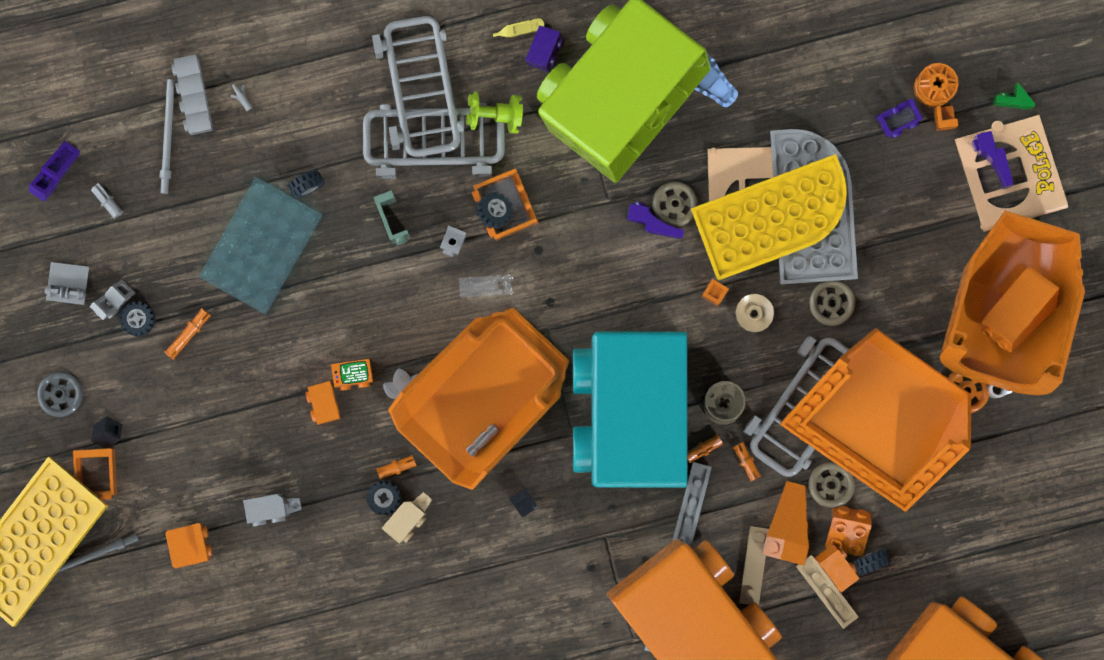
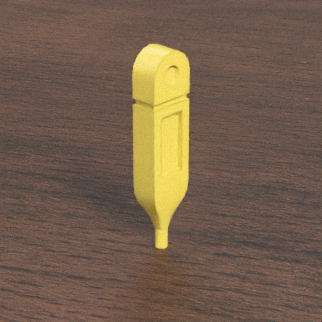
[493,18,544,38]

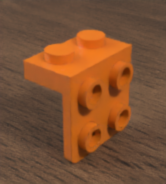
[825,505,872,556]
[166,522,213,568]

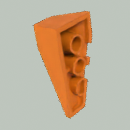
[762,481,809,566]

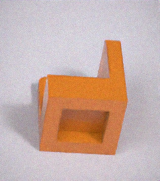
[934,105,958,131]
[701,279,729,307]

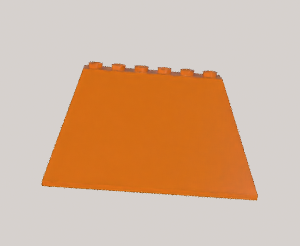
[780,328,971,512]

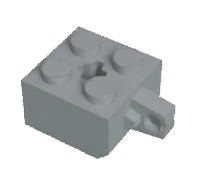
[243,494,302,526]

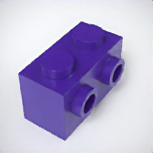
[525,25,565,73]

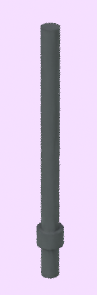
[56,534,140,574]

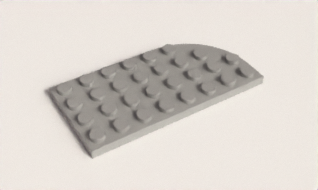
[770,129,858,284]

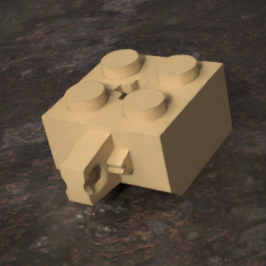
[382,492,432,544]

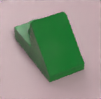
[993,83,1035,110]

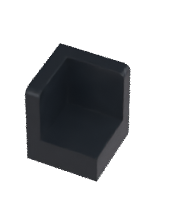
[91,416,123,449]
[510,488,538,517]

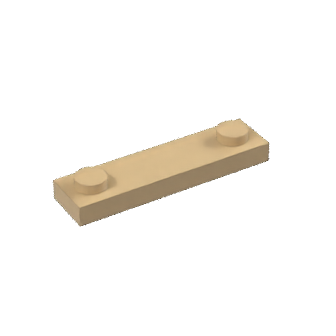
[739,526,769,605]
[796,555,858,629]

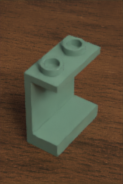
[373,190,410,246]

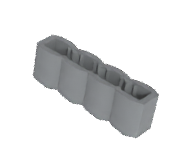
[171,54,214,135]

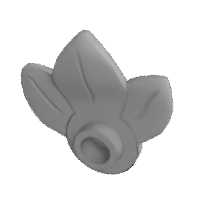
[383,368,418,399]

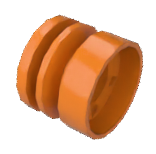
[913,63,959,108]

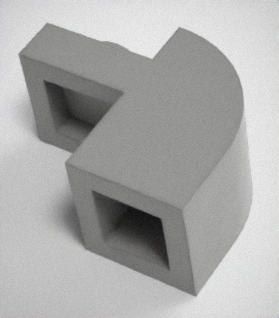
[90,280,135,320]

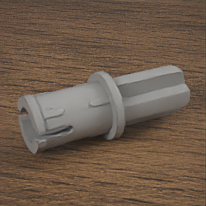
[91,183,123,219]

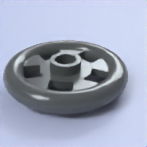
[37,371,83,417]

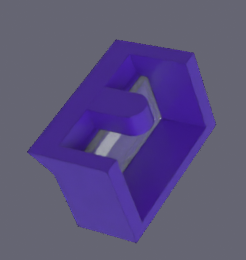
[875,99,923,139]

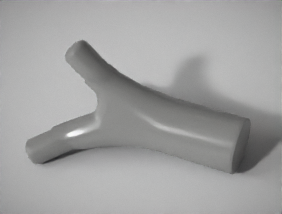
[231,84,253,111]

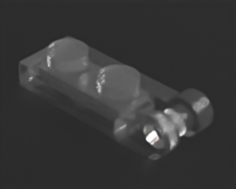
[459,275,514,298]

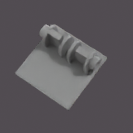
[45,262,89,305]

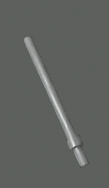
[159,79,175,194]

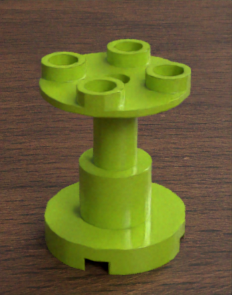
[466,91,523,134]

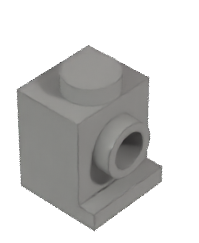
[440,226,467,257]

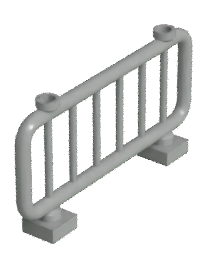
[372,16,464,157]
[363,103,505,179]
[742,336,850,477]

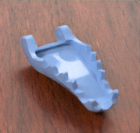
[695,53,738,107]

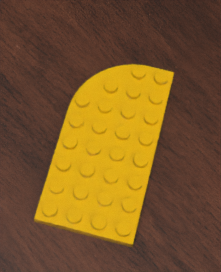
[691,154,847,281]
[0,457,108,627]

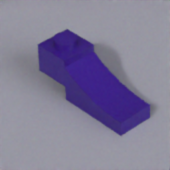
[972,131,1014,189]
[29,141,80,202]
[627,202,684,239]

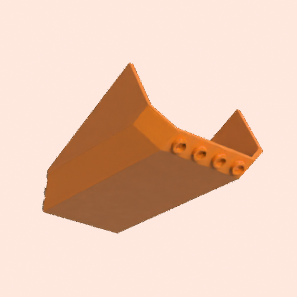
[388,308,569,490]

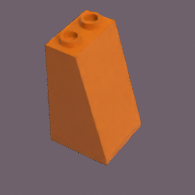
[981,266,1059,353]

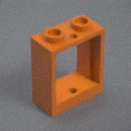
[73,449,117,500]

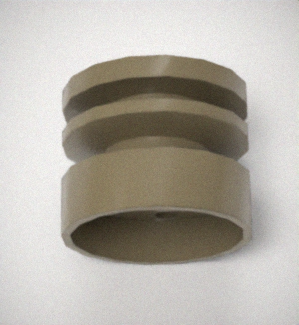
[703,381,745,425]

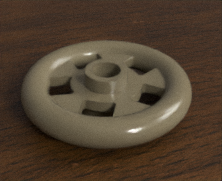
[652,181,698,227]
[810,281,856,326]
[808,462,855,508]

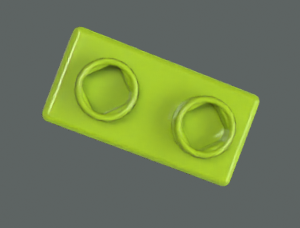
[537,0,711,183]

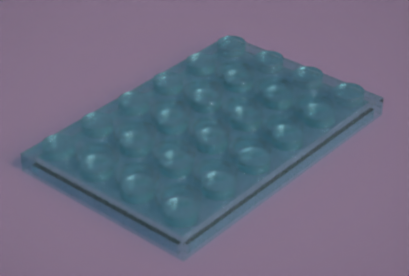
[199,177,323,315]

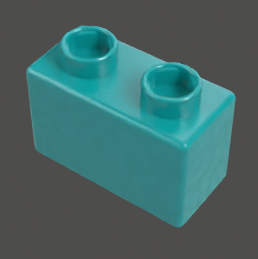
[573,331,687,488]

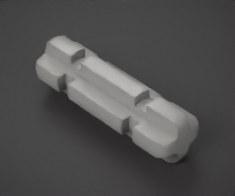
[466,424,499,456]

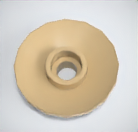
[735,294,774,332]

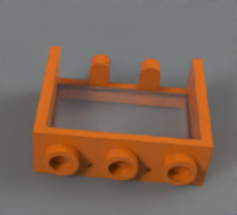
[472,168,539,241]

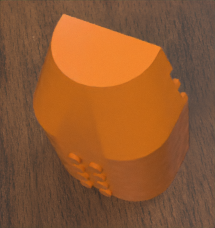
[940,210,1085,395]

